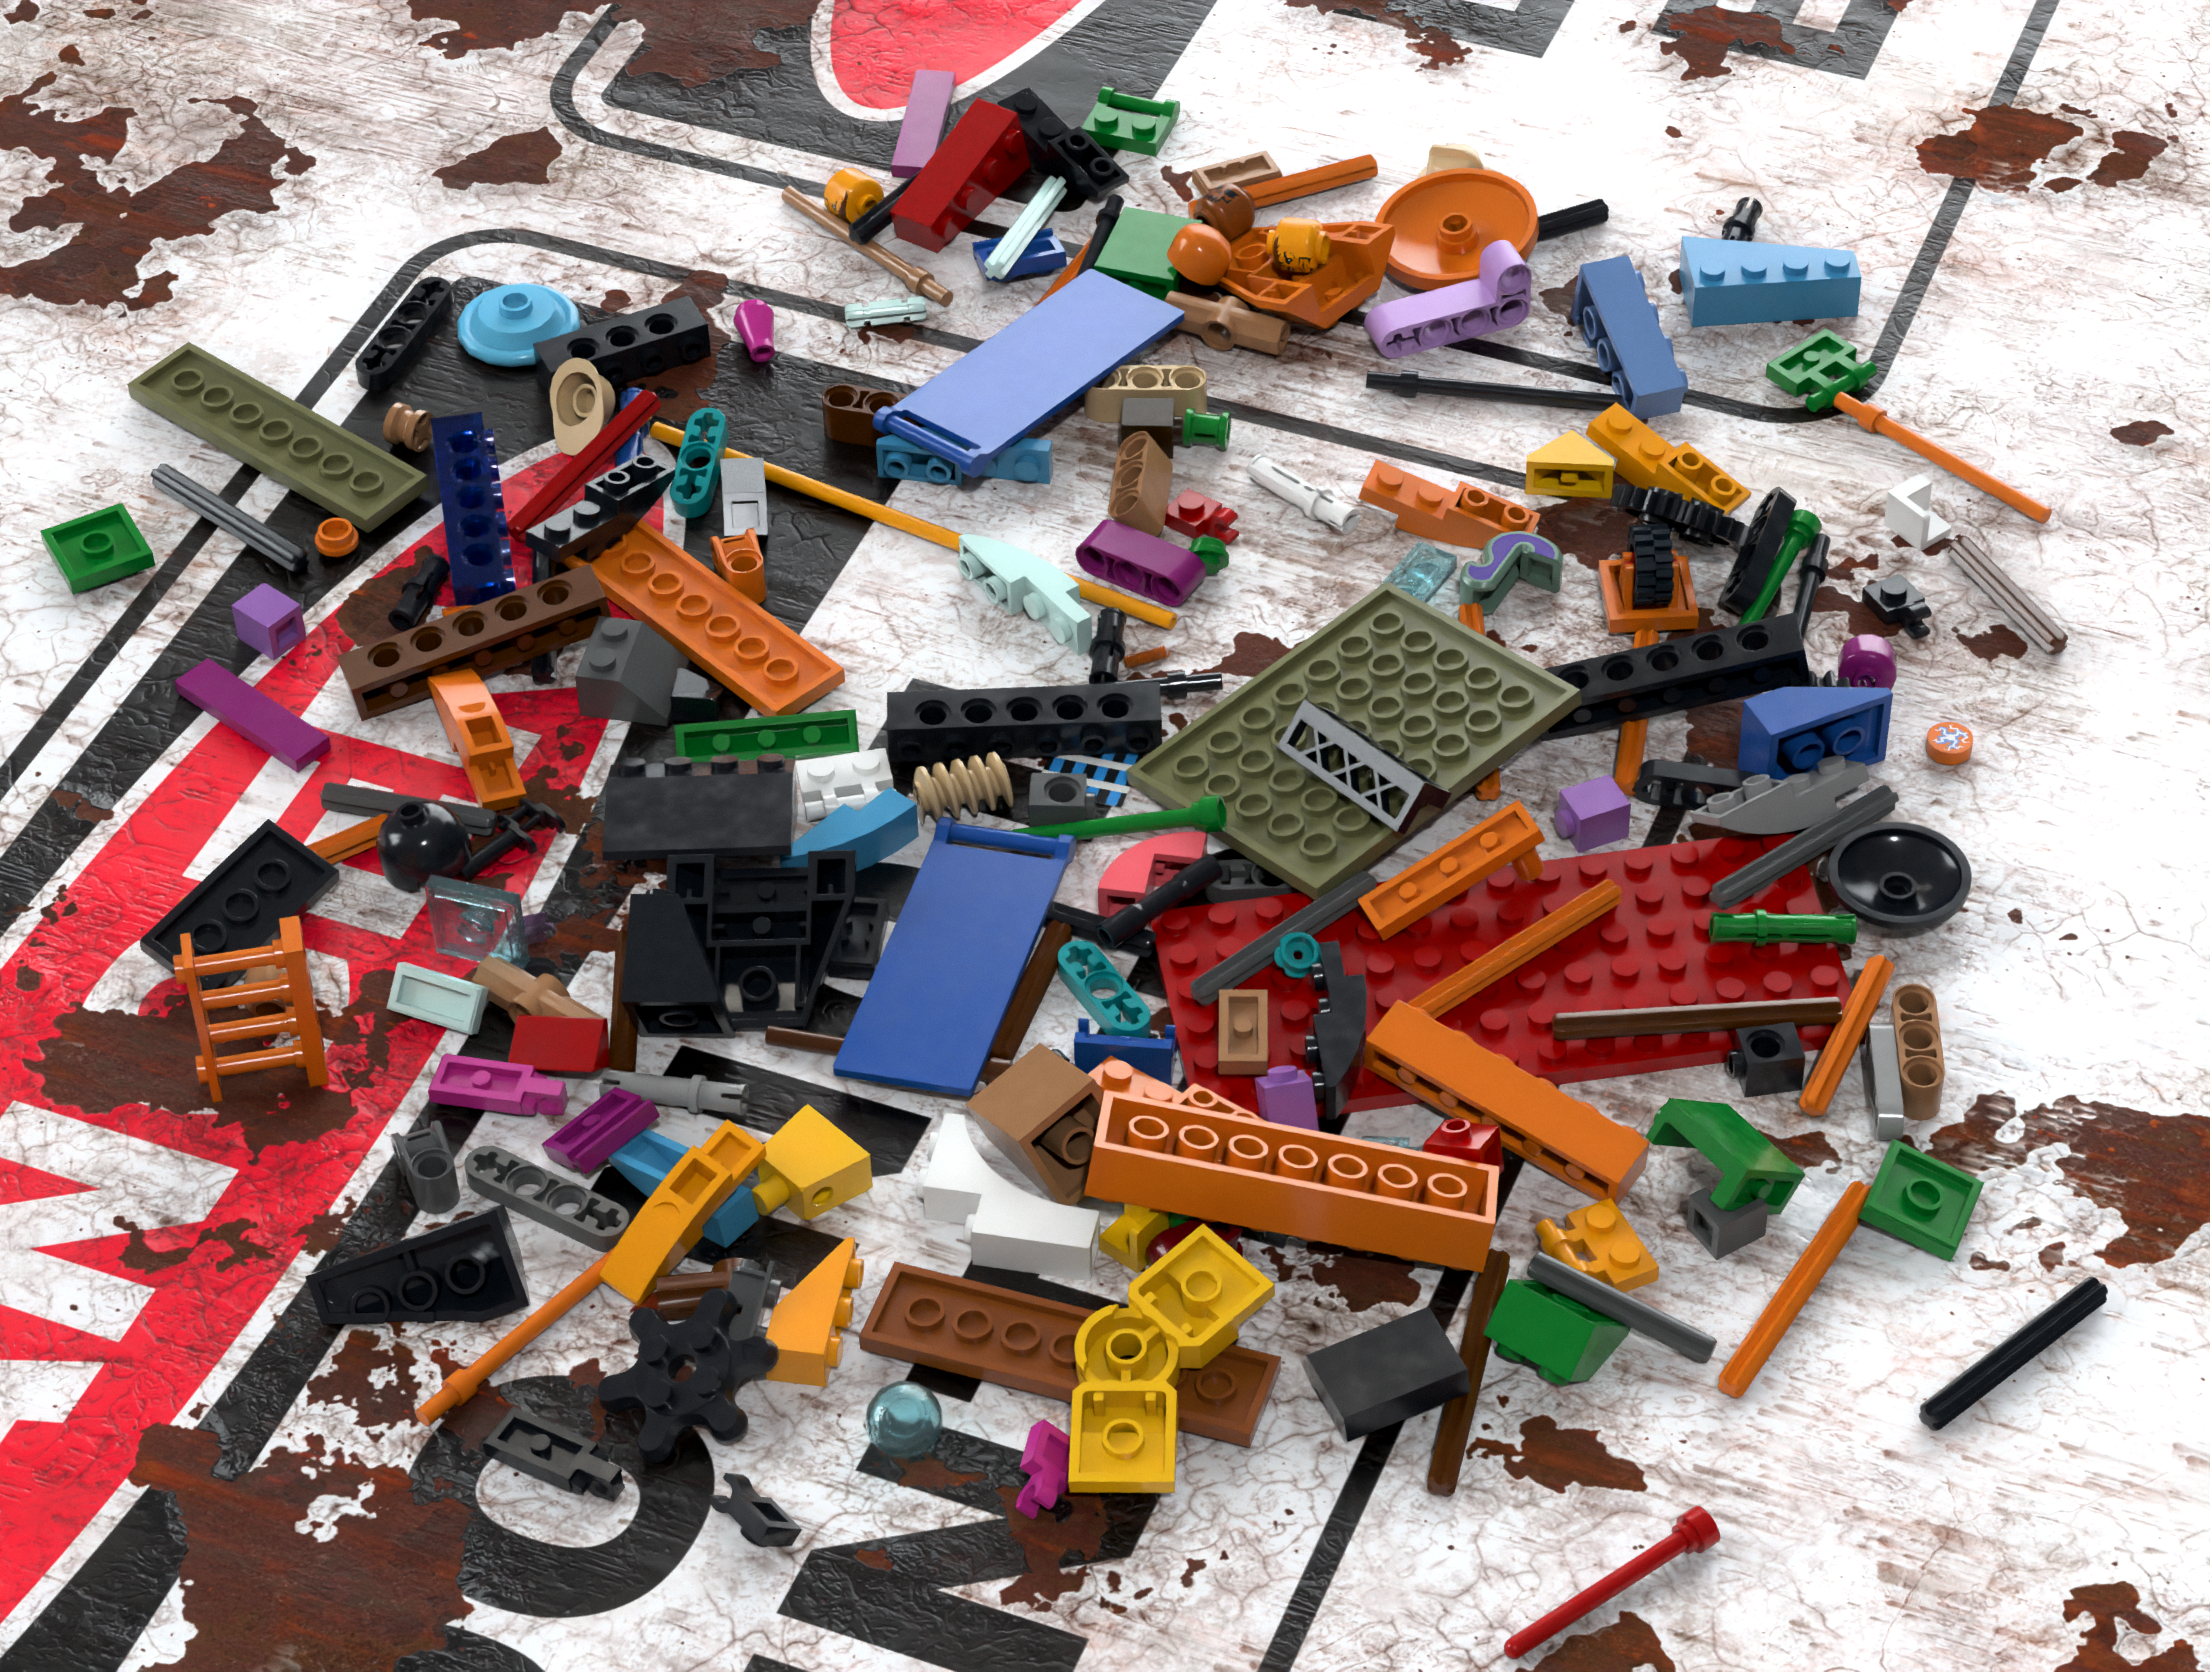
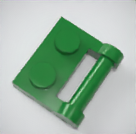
[1082,86,1180,157]

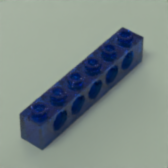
[431,412,516,606]

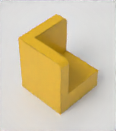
[1099,1203,1169,1274]

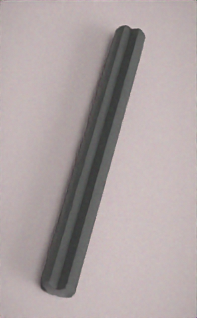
[1190,870,1377,1006]

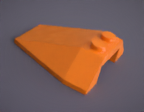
[1217,221,1396,330]

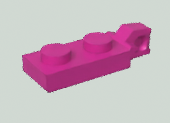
[428,1054,569,1115]

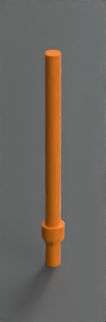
[1833,391,2052,524]
[415,1246,616,1427]

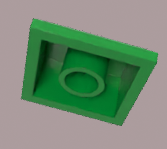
[1483,1279,1631,1386]

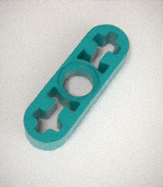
[670,408,729,518]
[1058,940,1151,1038]

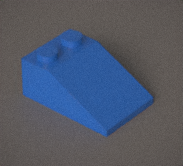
[1737,687,1893,780]

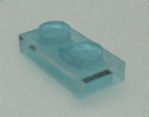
[1379,541,1457,603]

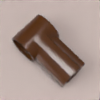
[656,1257,743,1320]

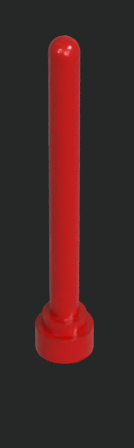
[1504,1506,1720,1659]

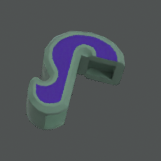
[1459,531,1563,615]

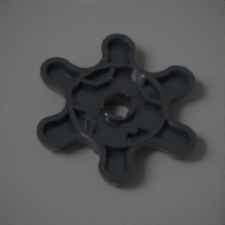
[597,1288,779,1463]

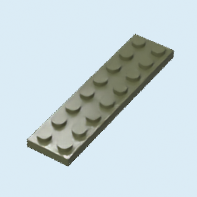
[127,342,429,533]

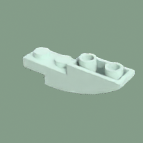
[958,533,1092,656]

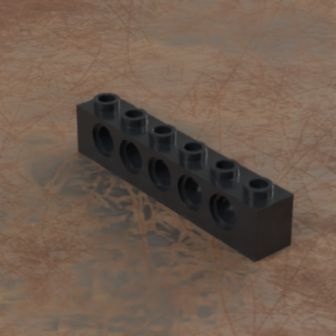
[1540,612,1809,742]
[887,682,1162,763]

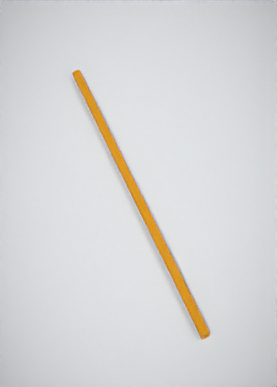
[650,422,1178,630]

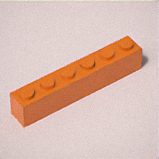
[1364,999,1650,1206]

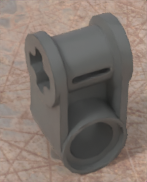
[390,1120,460,1214]

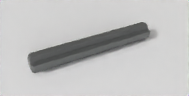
[320,782,497,837]
[1527,1252,1717,1363]

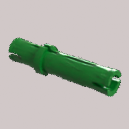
[1709,909,1857,947]

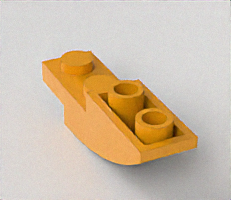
[1586,402,1751,516]
[599,1119,767,1307]

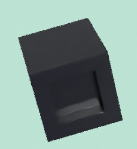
[1727,1022,1806,1098]

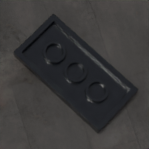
[140,819,340,991]

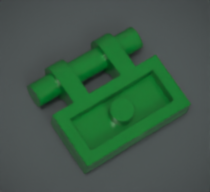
[1766,328,1877,412]

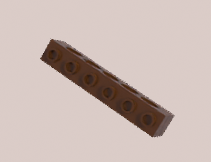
[337,563,612,721]

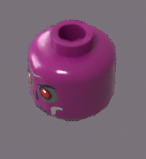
[1838,634,1897,690]

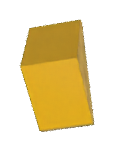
[1525,430,1614,498]

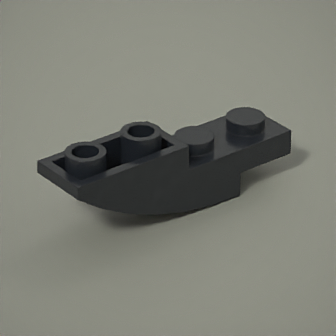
[997,87,1130,198]
[525,453,675,563]
[1304,941,1367,1120]

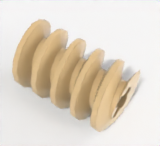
[913,752,1014,825]

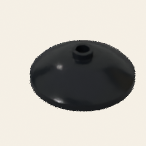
[1827,822,1972,930]

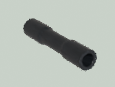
[1096,854,1223,949]

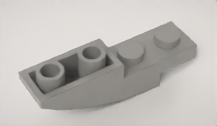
[1690,755,1869,834]

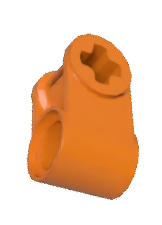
[710,528,767,605]

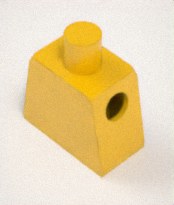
[751,1104,873,1220]

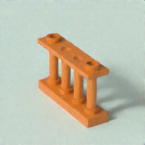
[173,915,329,1103]

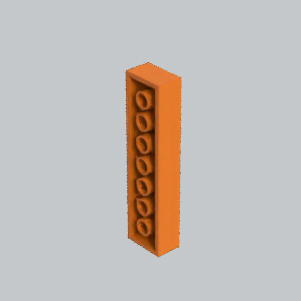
[1084,1090,1499,1273]

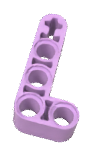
[1364,240,1532,359]

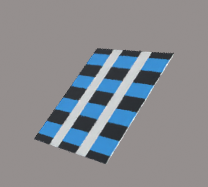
[1042,753,1145,808]

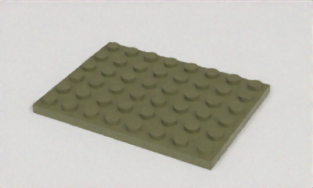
[1126,581,1582,900]

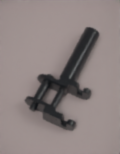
[456,797,566,883]

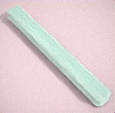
[984,176,1067,279]

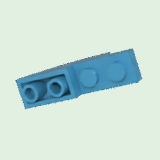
[876,427,1053,486]

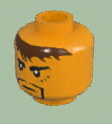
[824,168,884,225]
[1266,217,1330,273]

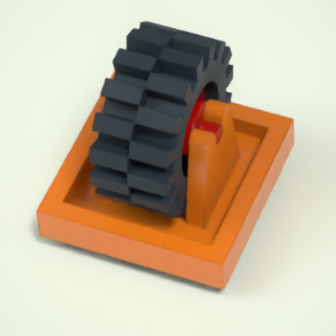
[1598,523,1699,633]

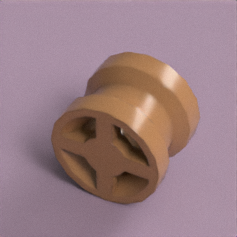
[383,402,435,452]

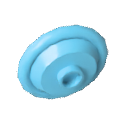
[457,283,580,368]

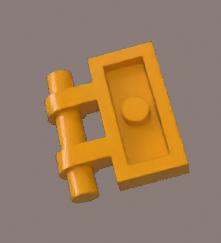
[1535,1198,1659,1293]

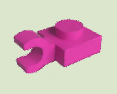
[1016,1419,1070,1519]

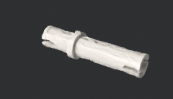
[1246,454,1360,534]

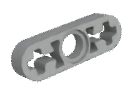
[1866,1023,1904,1140]

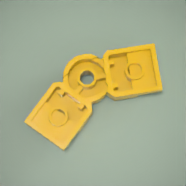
[1068,1223,1275,1493]

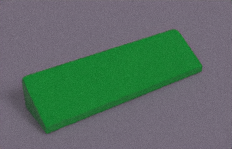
[674,709,860,762]

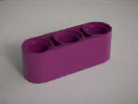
[1075,519,1207,607]

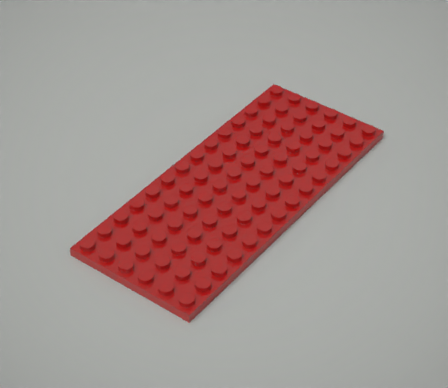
[1149,831,1866,1117]

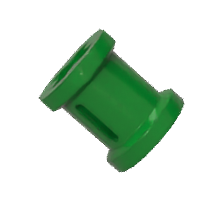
[1183,408,1231,450]

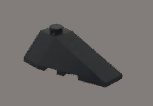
[305,1204,531,1324]

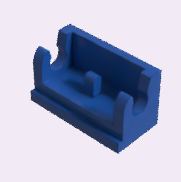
[1074,1018,1177,1086]

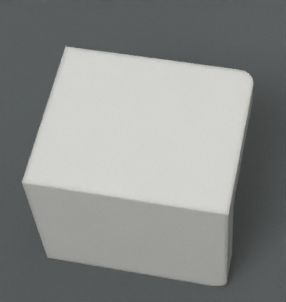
[1884,474,1951,551]

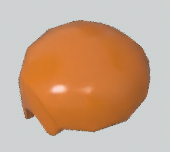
[1167,223,1232,286]

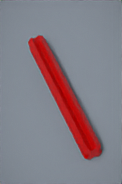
[506,390,661,542]

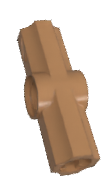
[1164,290,1290,357]
[471,955,604,1025]

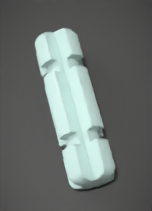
[845,296,927,329]

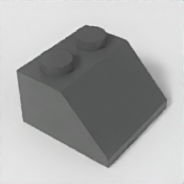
[575,616,690,726]

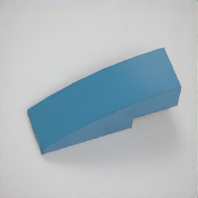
[780,787,919,872]
[608,1128,759,1248]

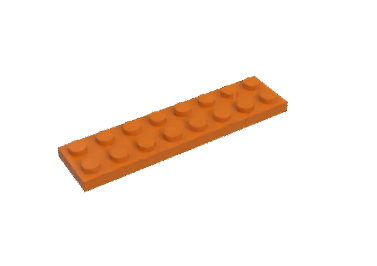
[561,519,845,717]

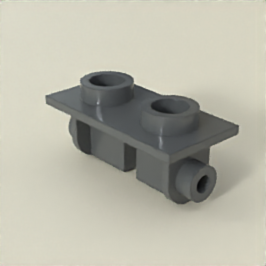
[728,1259,782,1341]

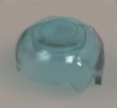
[865,1381,943,1459]

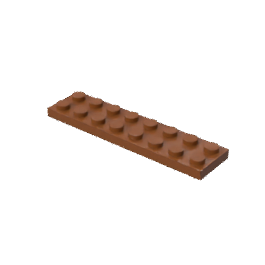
[859,1261,1281,1447]

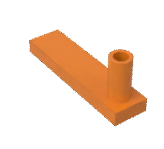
[1357,799,1545,941]

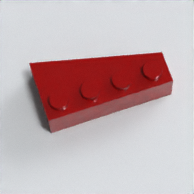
[890,98,1031,254]

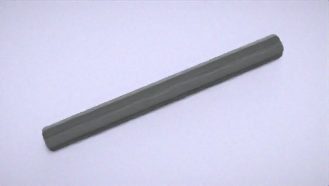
[1709,785,1899,910]

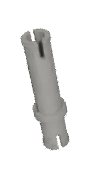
[599,1068,749,1115]

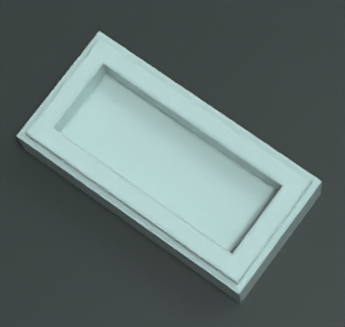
[386,962,489,1035]

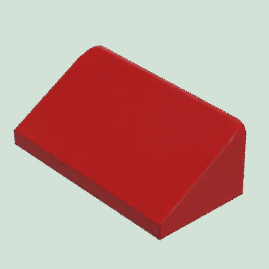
[508,1015,610,1072]

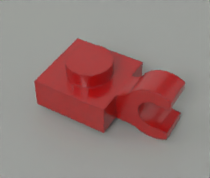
[1164,488,1239,545]

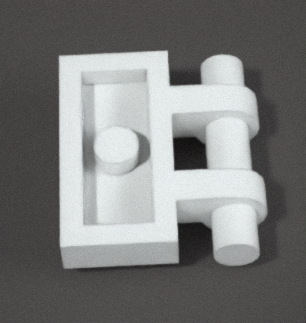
[796,748,896,821]

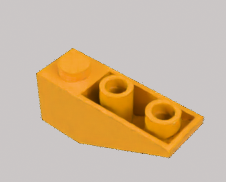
[766,1237,864,1387]

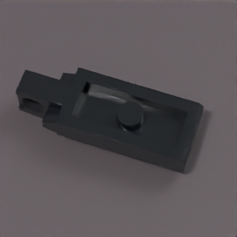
[483,1407,625,1502]

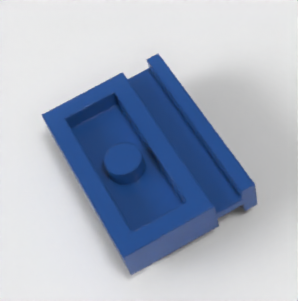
[972,228,1067,282]

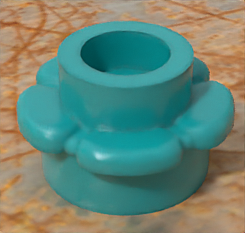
[1274,932,1319,978]

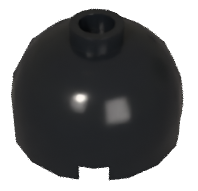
[376,800,472,890]

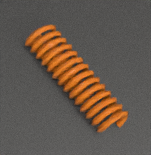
[1124,645,1170,668]

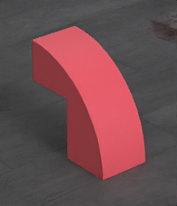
[1098,832,1207,918]

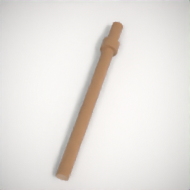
[781,186,953,307]

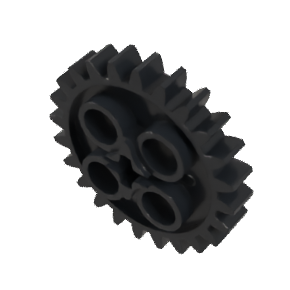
[1609,484,1753,550]

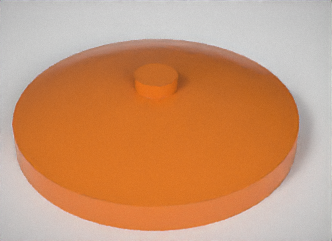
[1375,168,1539,291]

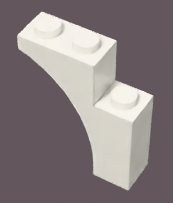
[916,1113,1100,1281]

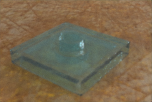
[425,875,529,970]

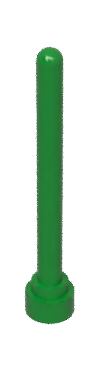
[1738,509,1822,625]
[1011,794,1227,840]

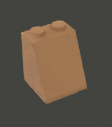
[965,1043,1104,1206]

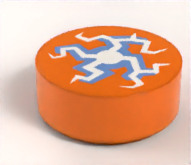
[1926,722,1973,765]

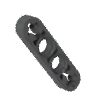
[465,1146,631,1253]

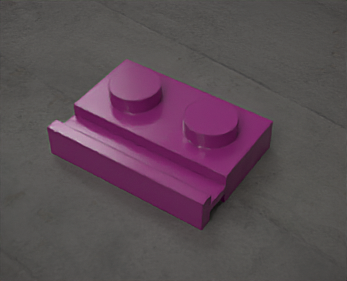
[541,1087,660,1174]

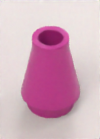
[733,299,775,362]

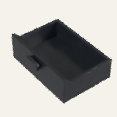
[1306,1306,1470,1442]

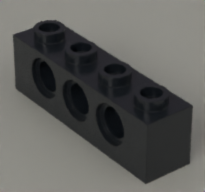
[533,295,711,396]

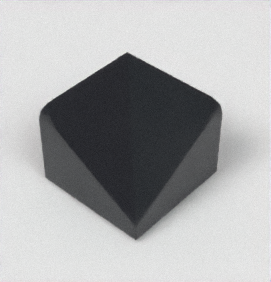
[670,668,725,723]

